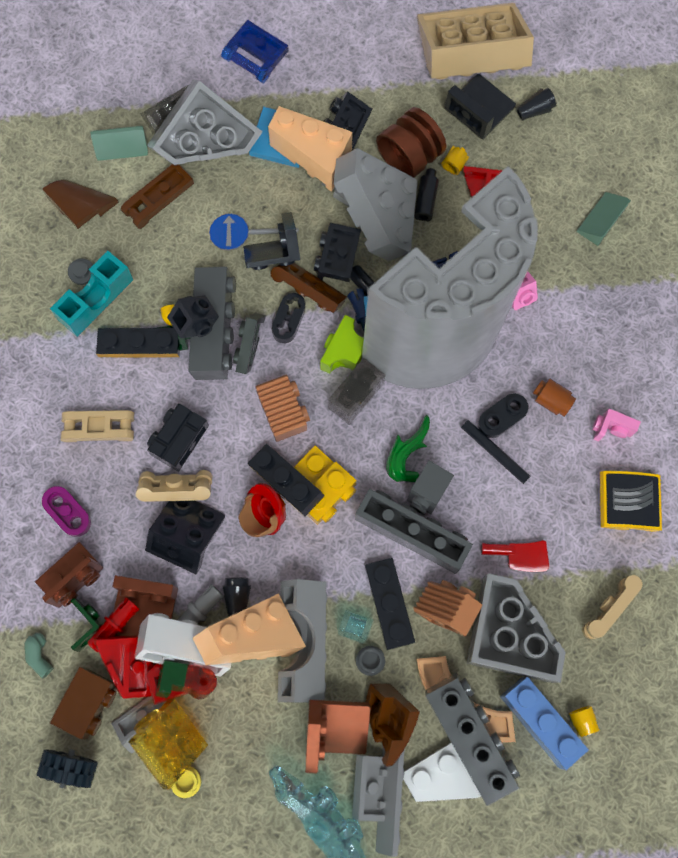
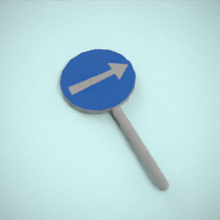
[209,214,299,251]

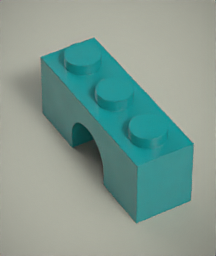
[50,251,133,337]

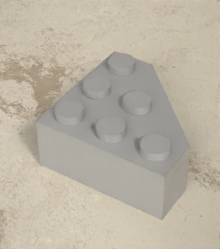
[147,80,262,165]
[334,148,417,261]
[466,573,566,683]

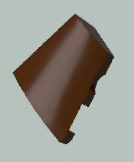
[42,180,119,229]
[365,684,420,766]

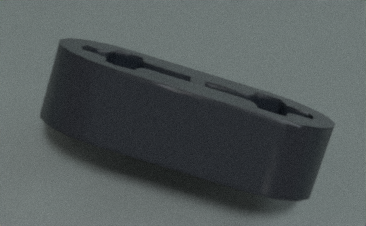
[271,293,306,344]

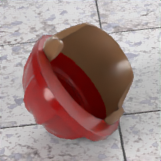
[238,483,287,537]

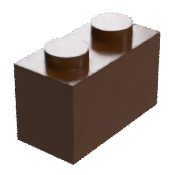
[50,667,117,740]

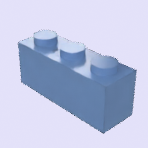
[500,677,589,770]

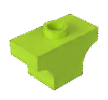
[320,315,364,374]

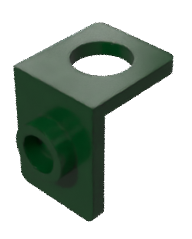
[71,598,102,652]

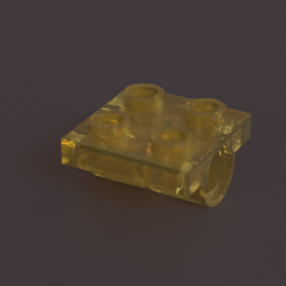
[128,698,208,789]

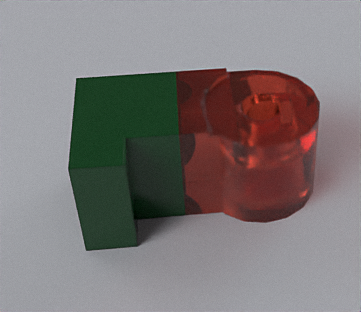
[155,660,217,699]

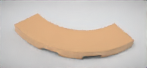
[416,656,516,742]

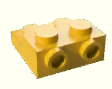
[294,445,357,525]

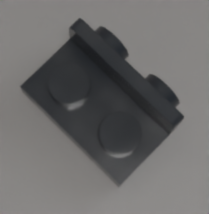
[323,91,372,151]
[314,223,361,282]

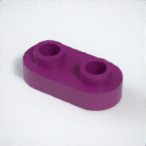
[42,486,91,537]

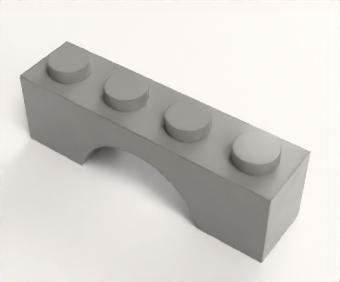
[278,579,327,703]

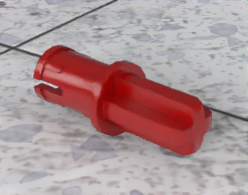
[88,597,140,652]

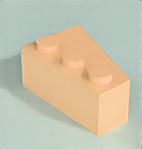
[268,106,353,192]
[193,593,306,665]

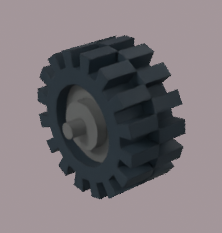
[36,749,98,788]

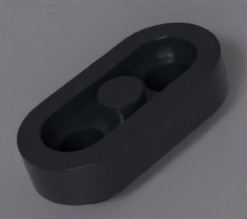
[478,393,529,438]

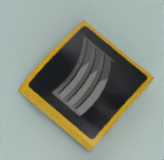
[600,471,662,532]

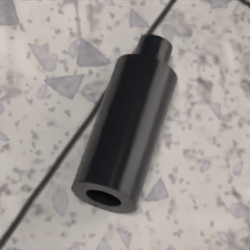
[414,168,439,222]

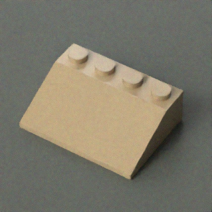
[417,3,534,79]

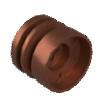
[376,107,447,178]

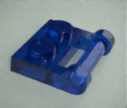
[221,19,289,84]

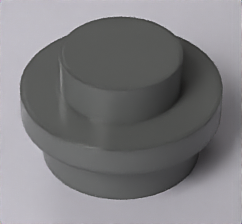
[68,259,93,285]
[356,646,385,676]

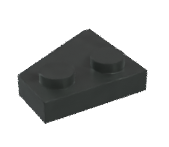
[233,313,266,374]

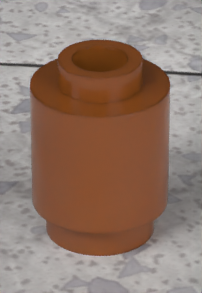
[533,378,577,417]

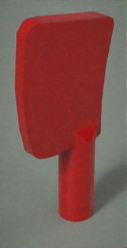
[481,540,549,572]

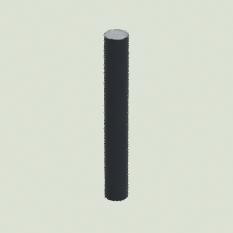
[461,420,531,484]

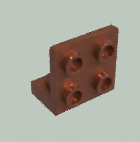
[35,542,103,608]
[112,575,178,637]
[305,700,370,773]

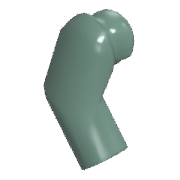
[24,633,53,679]

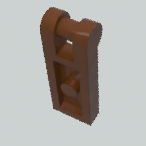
[121,164,194,229]
[271,263,347,313]

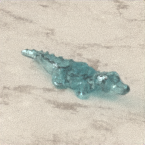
[269,766,365,858]

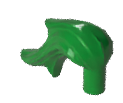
[386,415,430,483]

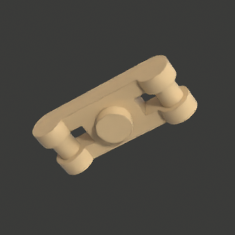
[61,410,134,442]
[136,470,213,502]
[583,575,643,639]

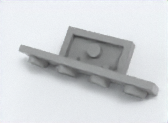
[352,747,406,857]

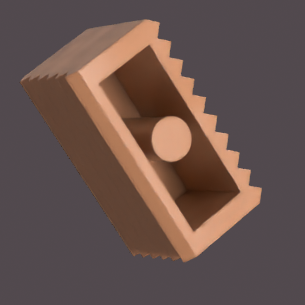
[255,374,310,442]
[413,580,483,637]

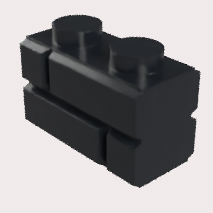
[147,403,209,472]

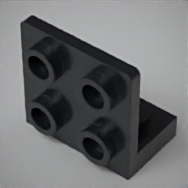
[445,74,516,140]
[243,212,301,270]
[145,500,225,575]

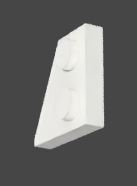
[403,743,481,802]

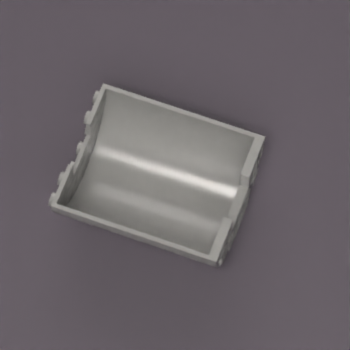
[361,166,538,389]

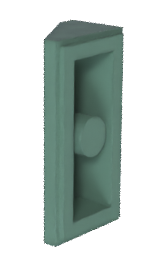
[91,126,148,161]
[576,192,631,246]

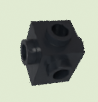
[167,295,219,339]

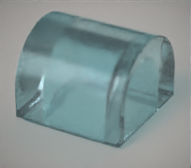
[338,610,374,644]

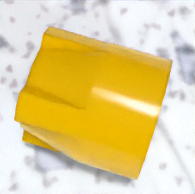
[441,146,469,175]
[569,706,599,737]

